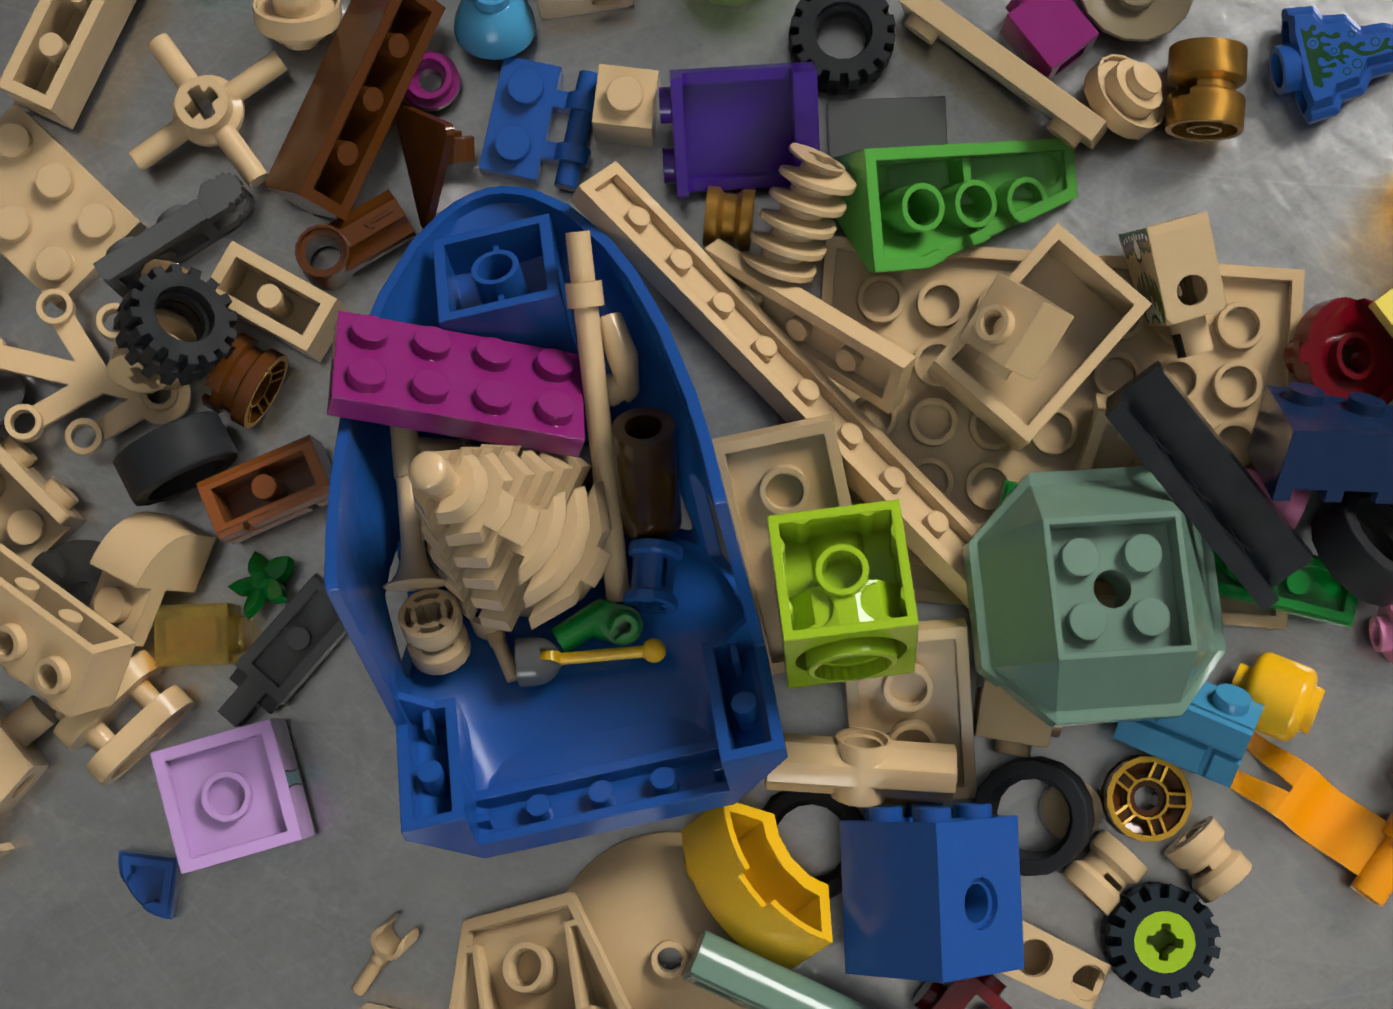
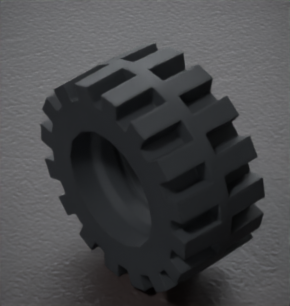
[789,0,896,95]
[113,264,238,386]

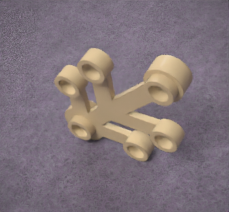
[0,288,192,457]

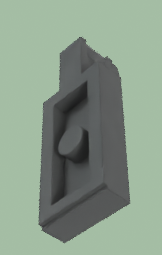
[217,573,347,727]

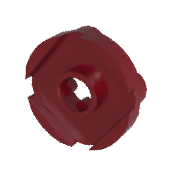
[1283,297,1393,405]

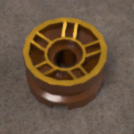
[202,333,288,429]
[1098,755,1192,842]

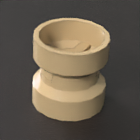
[398,588,471,675]
[1164,816,1253,903]
[1061,829,1149,916]

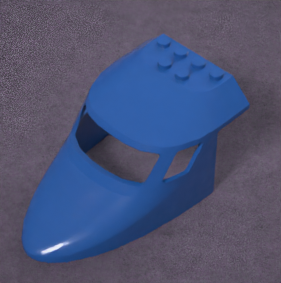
[324,186,788,858]

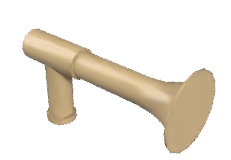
[382,426,471,592]

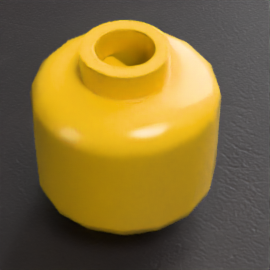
[1232,652,1326,741]

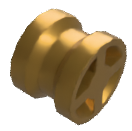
[703,186,756,250]

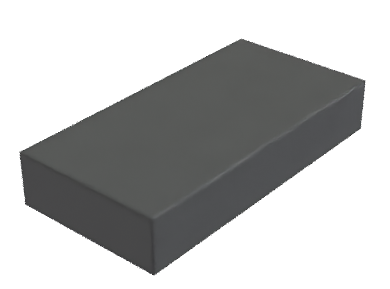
[826,96,948,158]

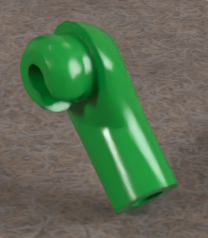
[551,599,643,652]

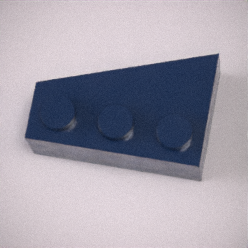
[1247,382,1393,504]

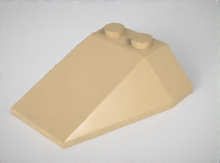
[449,892,632,1009]

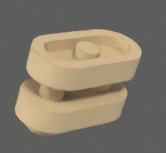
[53,650,195,787]

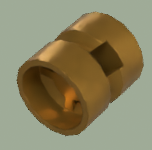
[1165,37,1248,141]

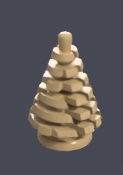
[408,444,612,632]

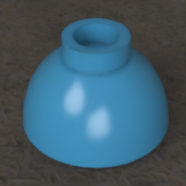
[454,0,536,60]

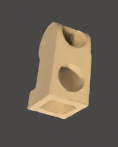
[1002,919,1112,1009]

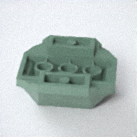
[963,466,1226,727]

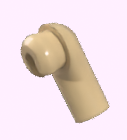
[600,312,640,407]

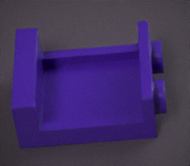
[658,61,820,199]

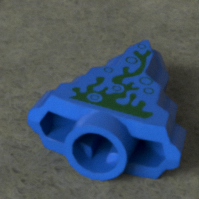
[1269,6,1393,125]

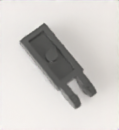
[93,172,256,298]

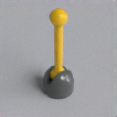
[515,636,666,687]

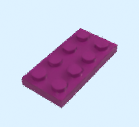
[327,310,585,458]

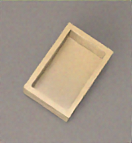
[927,222,1152,452]

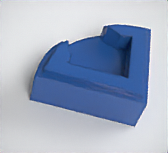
[118,850,182,919]

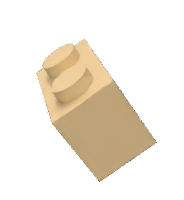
[209,241,349,363]

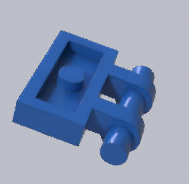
[478,57,598,191]

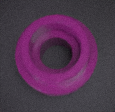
[405,51,460,111]

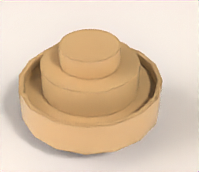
[252,0,342,50]
[1084,54,1165,140]

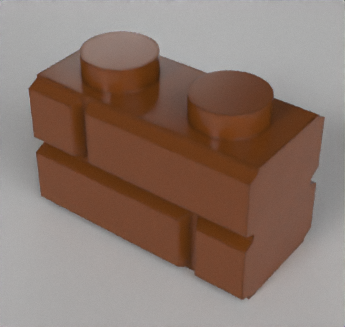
[196,434,332,544]

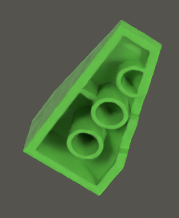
[833,139,1078,273]

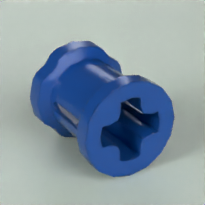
[623,538,683,614]

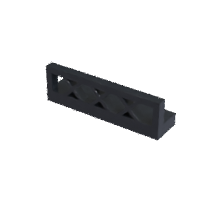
[1105,360,1313,611]

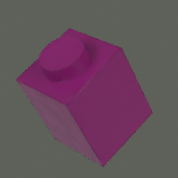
[1000,0,1099,81]

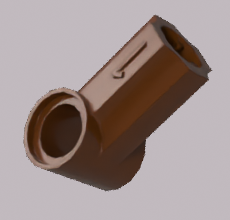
[295,189,416,290]

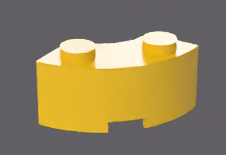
[681,802,833,970]

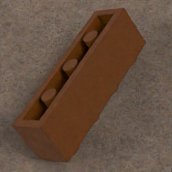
[263,0,446,221]

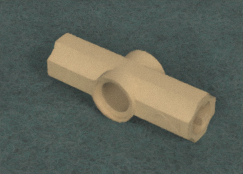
[765,727,957,807]

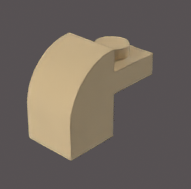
[88,511,217,647]

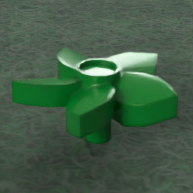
[228,551,294,619]

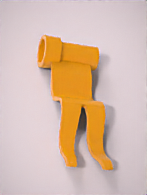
[1230,731,1393,908]

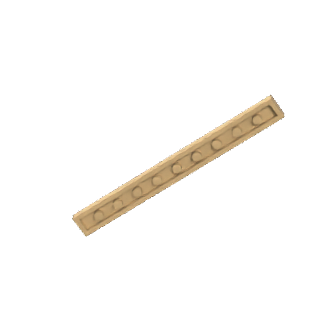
[570,161,978,609]

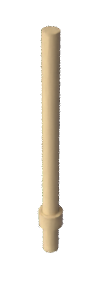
[565,230,630,602]

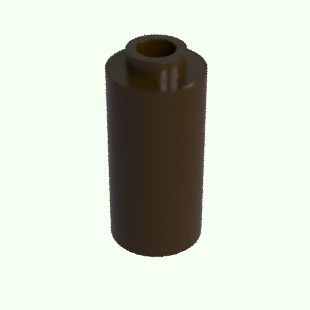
[612,407,682,540]

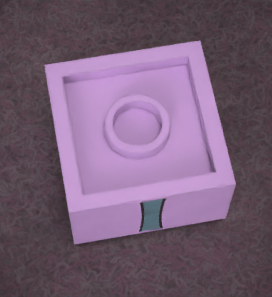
[150,718,316,874]

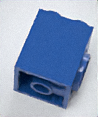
[840,802,1025,983]

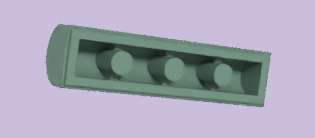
[681,930,873,1009]

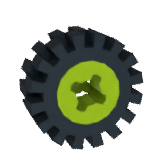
[1100,882,1221,999]

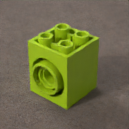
[767,499,919,689]

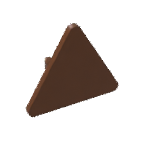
[395,103,475,228]

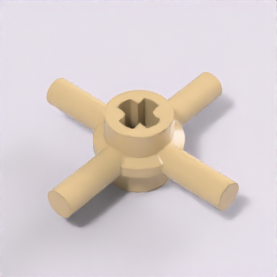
[128,33,288,188]

